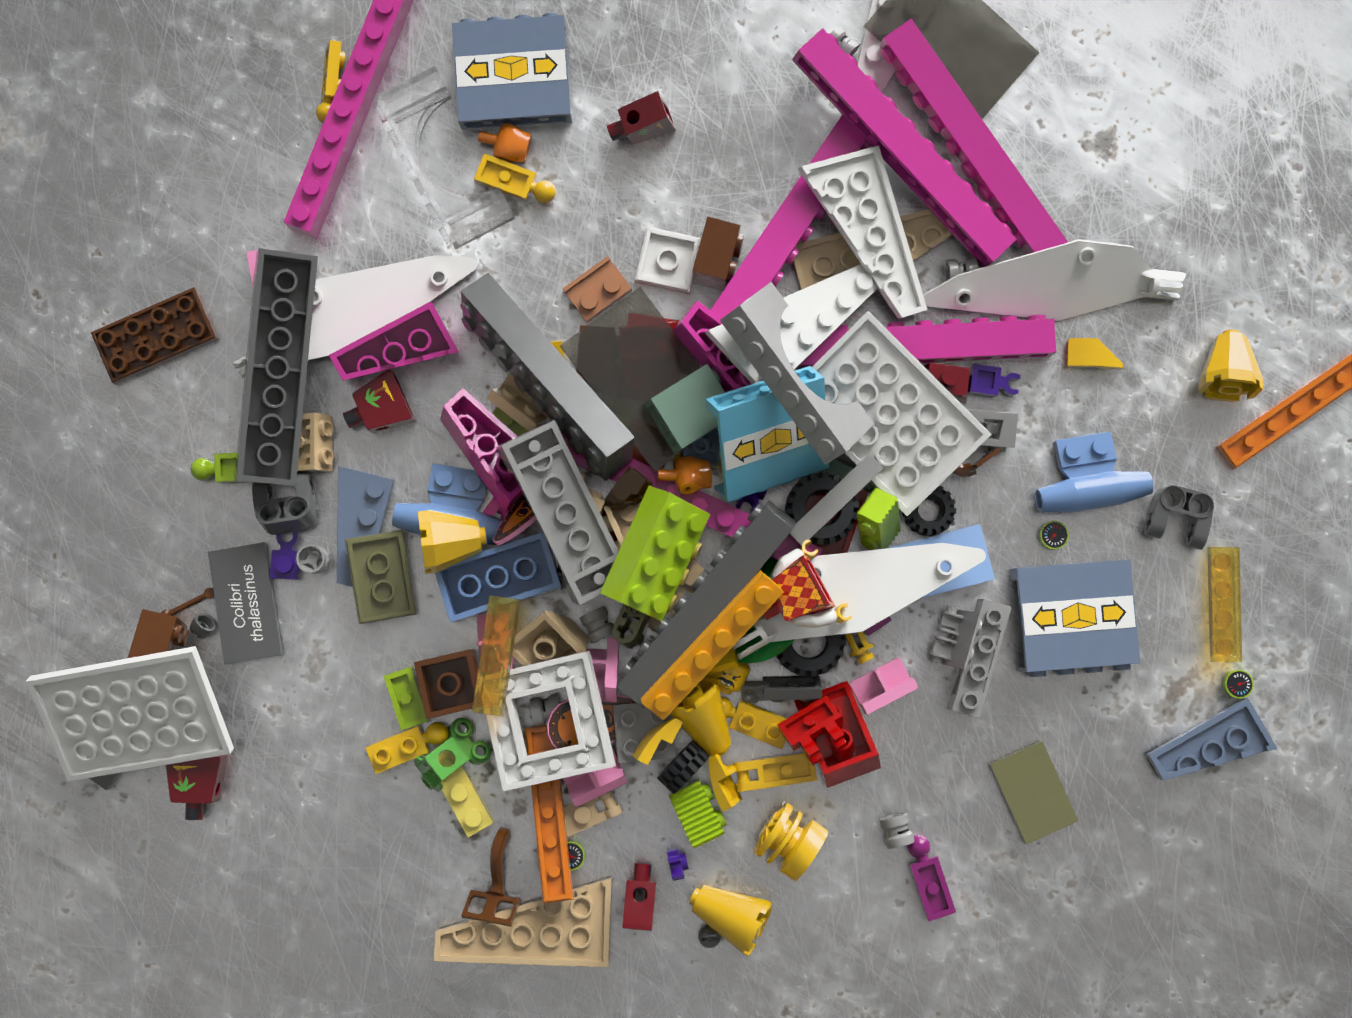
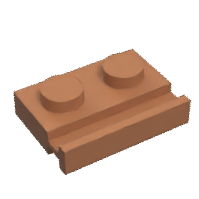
[562,256,632,323]

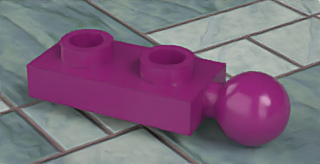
[907,835,956,921]

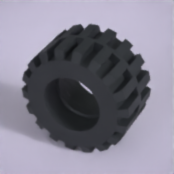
[785,472,859,546]
[776,634,846,677]

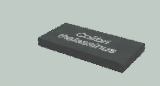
[208,542,283,664]

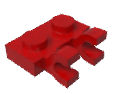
[777,695,847,766]

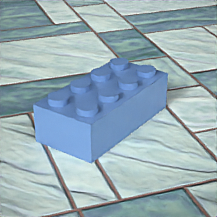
[435,532,563,623]

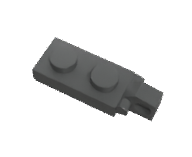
[741,675,822,703]

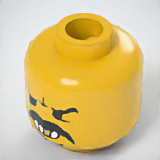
[712,662,751,695]

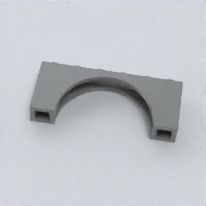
[720,282,874,465]

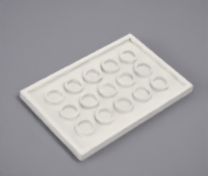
[812,311,992,516]
[26,646,234,781]

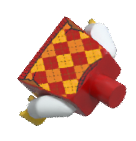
[763,540,852,628]

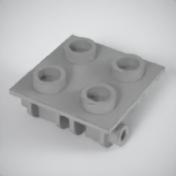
[930,606,982,670]
[613,703,676,763]

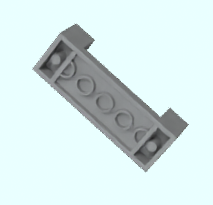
[496,420,619,605]

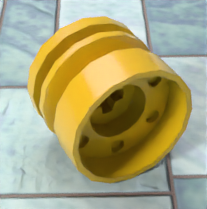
[753,802,828,882]

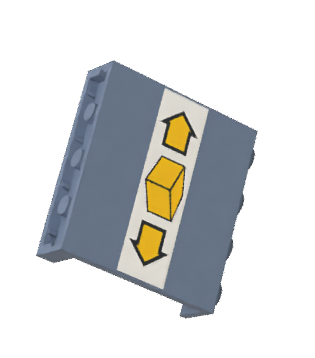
[452,13,572,130]
[1010,560,1140,677]

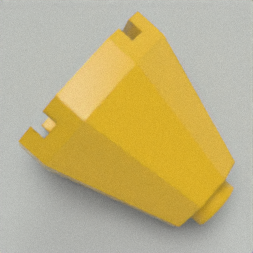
[1198,329,1263,402]
[418,510,487,574]

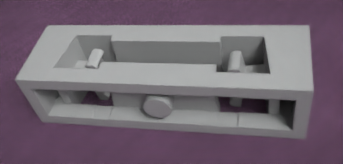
[966,408,1018,452]
[947,599,1012,719]

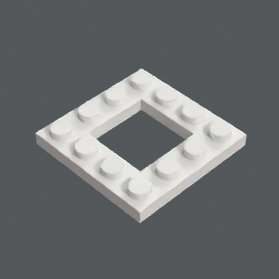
[478,651,616,791]

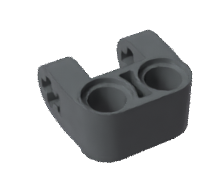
[252,472,316,535]
[1144,485,1214,550]

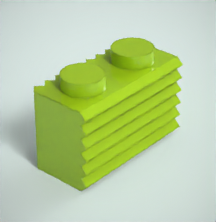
[857,488,901,550]
[668,779,727,849]

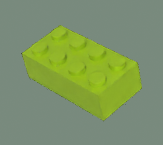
[600,486,710,621]

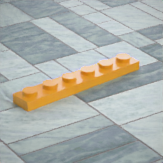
[641,570,784,720]

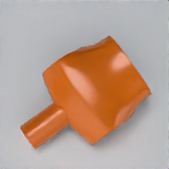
[478,123,532,163]
[656,456,712,495]

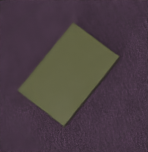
[344,530,416,624]
[989,741,1079,845]

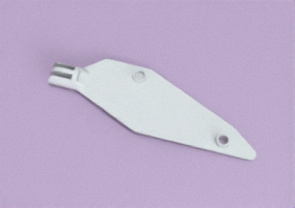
[923,240,1186,321]
[232,255,478,378]
[733,543,986,660]

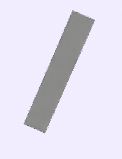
[790,453,883,545]

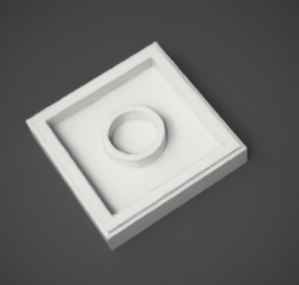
[635,227,701,294]

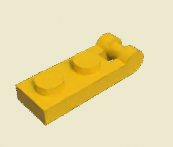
[733,752,817,792]

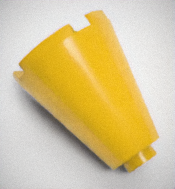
[670,674,732,756]
[689,885,773,957]

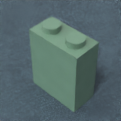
[644,364,725,453]

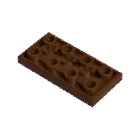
[91,287,219,385]

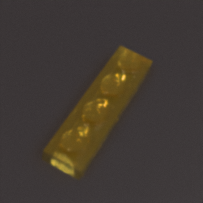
[1207,547,1242,662]
[472,595,521,716]

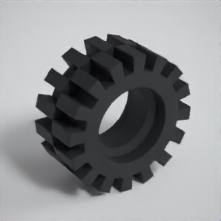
[902,485,957,536]
[657,740,710,794]

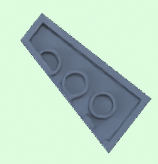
[337,466,395,587]
[1146,698,1278,780]

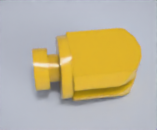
[844,632,874,664]

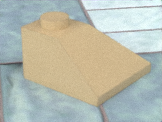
[504,610,589,666]

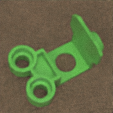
[413,718,491,792]

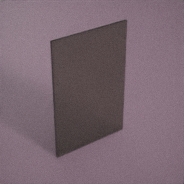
[863,0,1039,119]
[560,287,701,472]

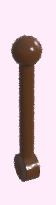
[161,588,215,616]

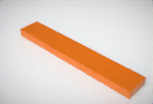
[1216,353,1352,470]
[525,725,574,904]

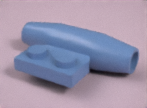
[1035,432,1153,512]
[392,463,506,545]

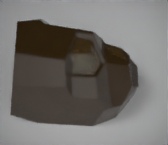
[604,466,653,511]

